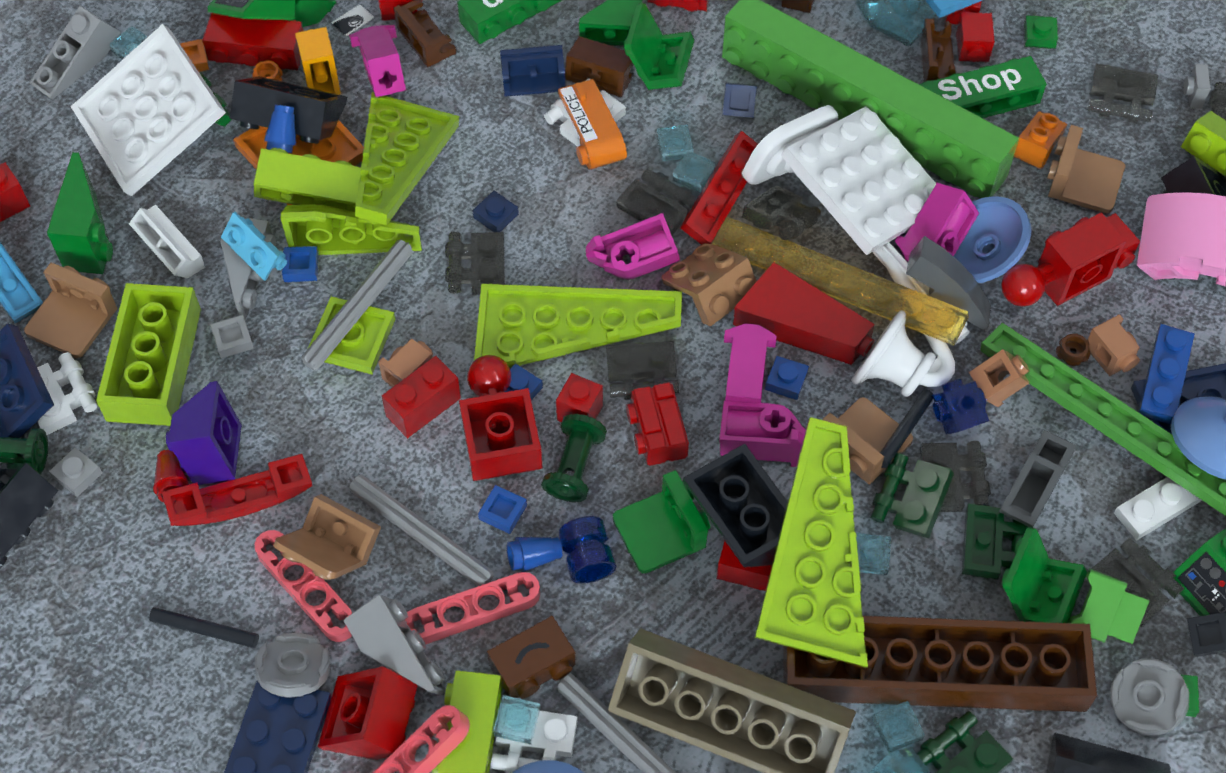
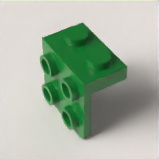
[624,3,695,90]
[613,470,711,574]
[1002,527,1087,623]

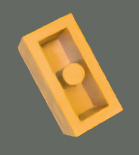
[295,27,341,95]

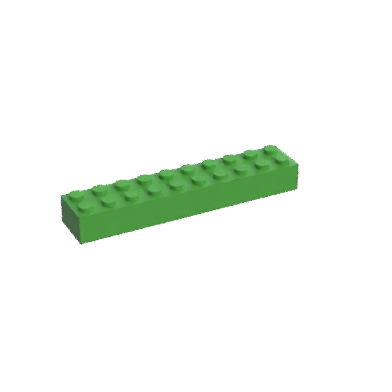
[722,0,1019,198]

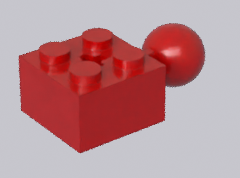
[1001,212,1126,307]
[459,355,543,481]

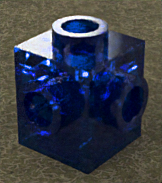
[932,378,989,434]

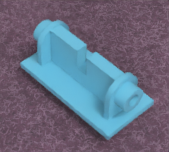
[221,212,287,281]

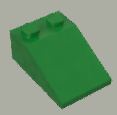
[47,152,113,274]

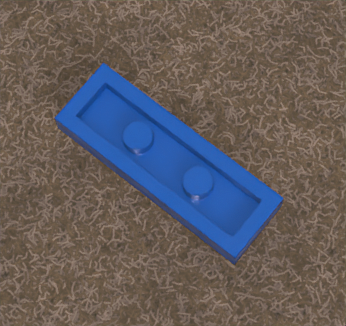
[1138,324,1195,424]

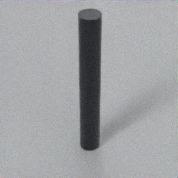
[880,389,934,468]
[149,607,259,648]

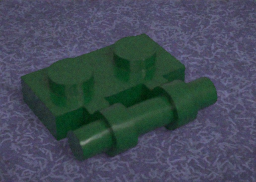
[870,453,954,539]
[962,503,1028,579]
[912,711,1013,773]

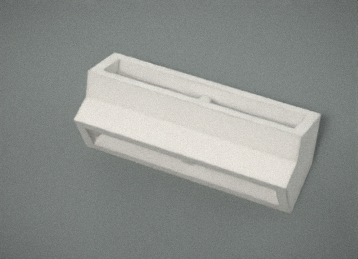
[129,205,205,278]

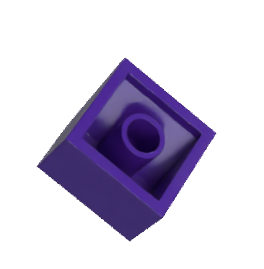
[166,381,242,485]

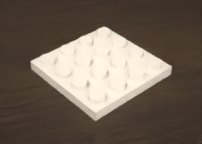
[71,24,226,196]
[781,107,936,255]

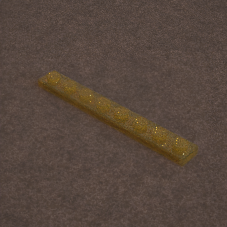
[712,216,969,346]

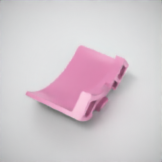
[1137,192,1226,287]

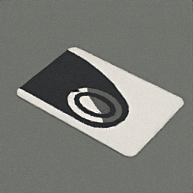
[332,5,374,36]

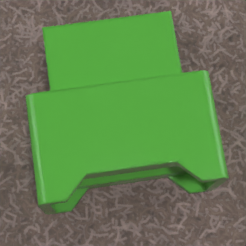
[1068,568,1149,644]

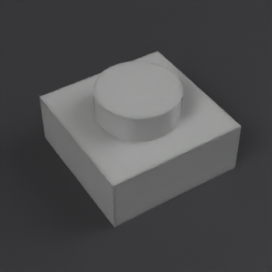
[1183,64,1211,109]
[210,315,254,359]
[49,448,103,497]

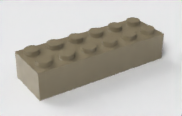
[607,628,856,773]

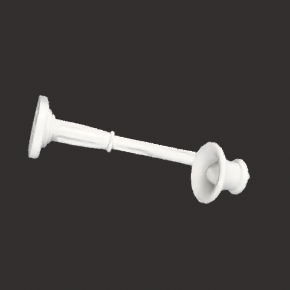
[742,105,970,397]

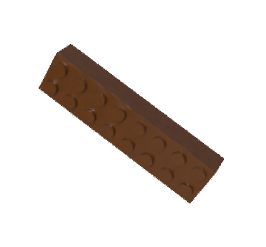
[783,616,1097,712]

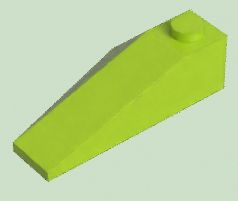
[281,203,422,255]

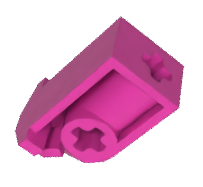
[349,25,406,97]
[895,183,979,262]
[586,213,680,280]
[724,324,777,403]
[719,401,806,467]

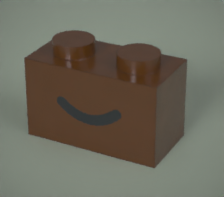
[487,615,576,701]

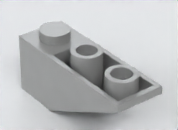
[29,6,121,100]
[220,215,276,320]
[343,594,446,696]

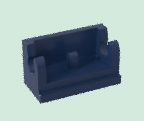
[500,45,566,97]

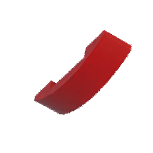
[162,454,312,526]

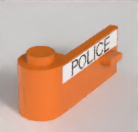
[558,79,627,170]

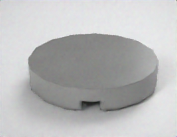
[255,632,331,697]
[1110,659,1189,736]

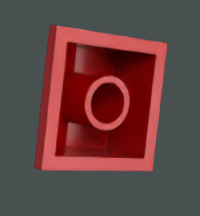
[318,666,418,760]

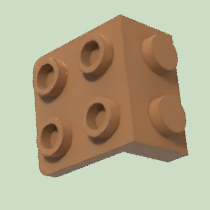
[1047,125,1125,213]
[661,244,757,326]
[24,262,117,358]
[822,397,913,485]
[273,494,381,580]

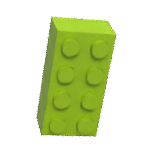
[96,283,201,426]

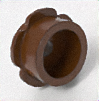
[1056,334,1090,366]

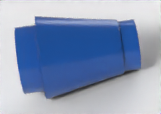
[264,105,296,153]
[507,537,562,572]

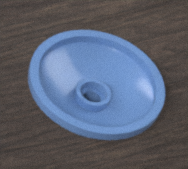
[954,196,1031,283]
[1171,396,1226,480]

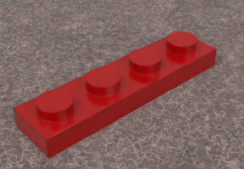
[680,131,758,245]

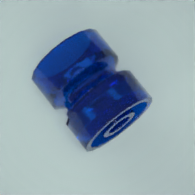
[558,516,617,583]

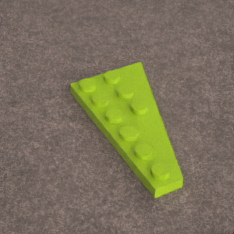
[355,92,459,226]
[474,284,682,368]
[754,417,868,668]

